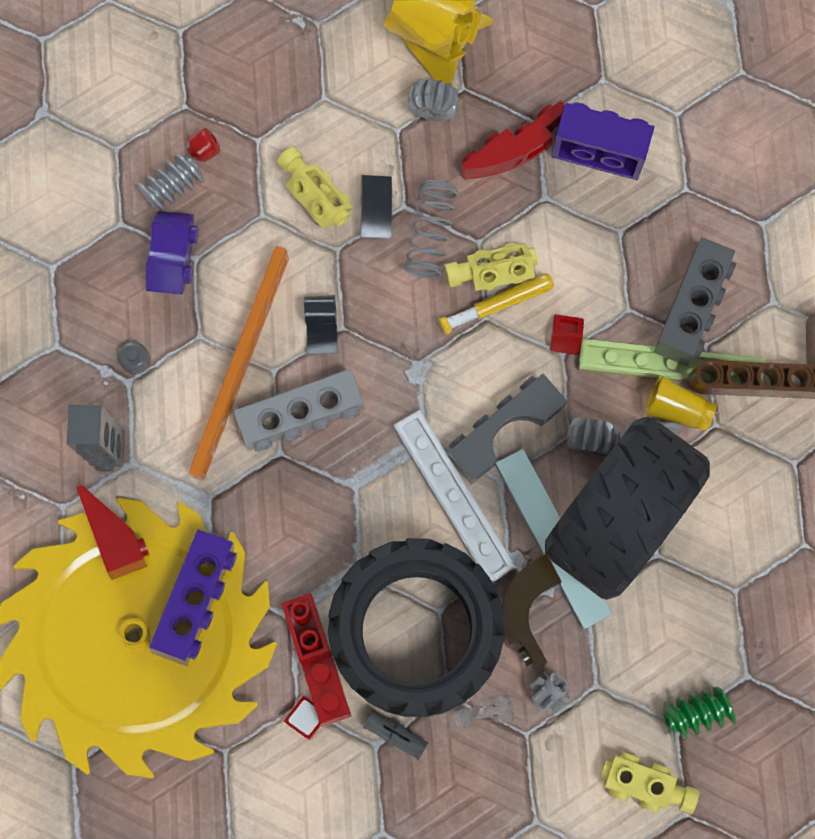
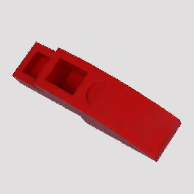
[460,100,565,180]
[281,593,352,727]

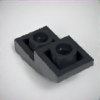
[360,175,392,238]

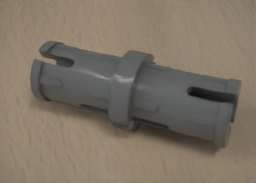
[363,710,429,761]

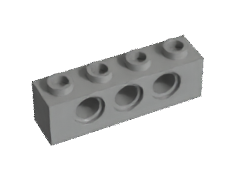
[234,369,364,452]

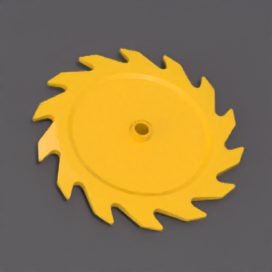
[0,498,278,779]

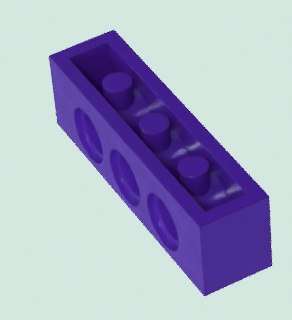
[149,529,237,666]

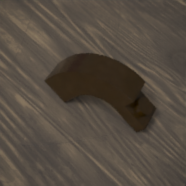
[502,555,562,670]

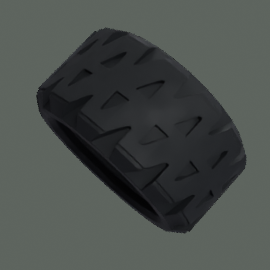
[545,416,710,600]
[328,538,505,717]

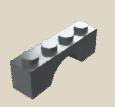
[448,373,567,485]

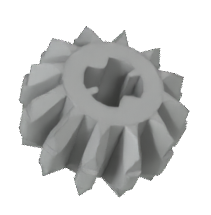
[408,78,459,122]
[567,418,620,456]

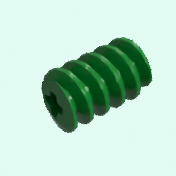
[663,686,736,742]

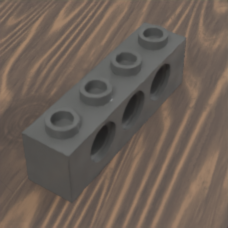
[653,237,737,366]
[67,405,125,472]

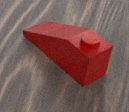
[76,485,150,580]

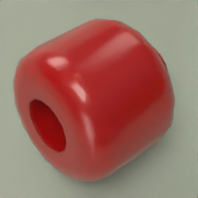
[187,128,220,162]

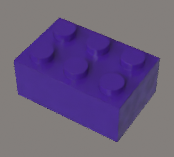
[551,102,655,181]

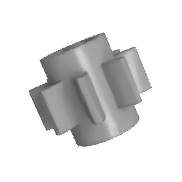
[530,671,570,713]

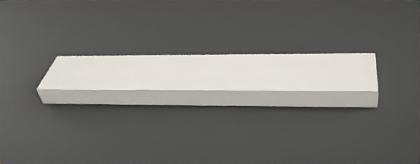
[393,410,516,582]

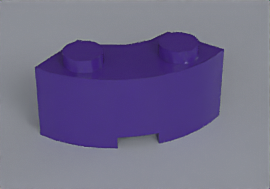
[146,211,199,295]

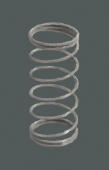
[404,180,459,278]

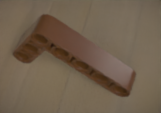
[688,313,815,399]

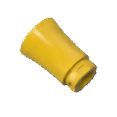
[644,375,717,431]

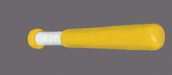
[438,273,554,335]

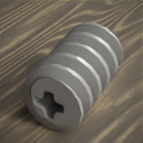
[135,150,205,211]

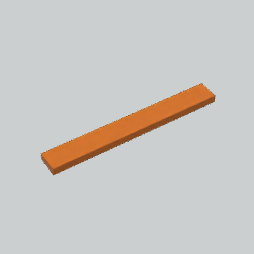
[189,246,289,481]

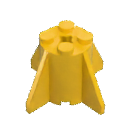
[384,0,493,84]

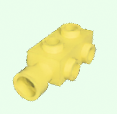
[277,146,353,229]
[444,243,538,291]
[600,752,700,815]

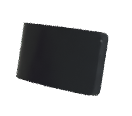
[304,295,338,355]

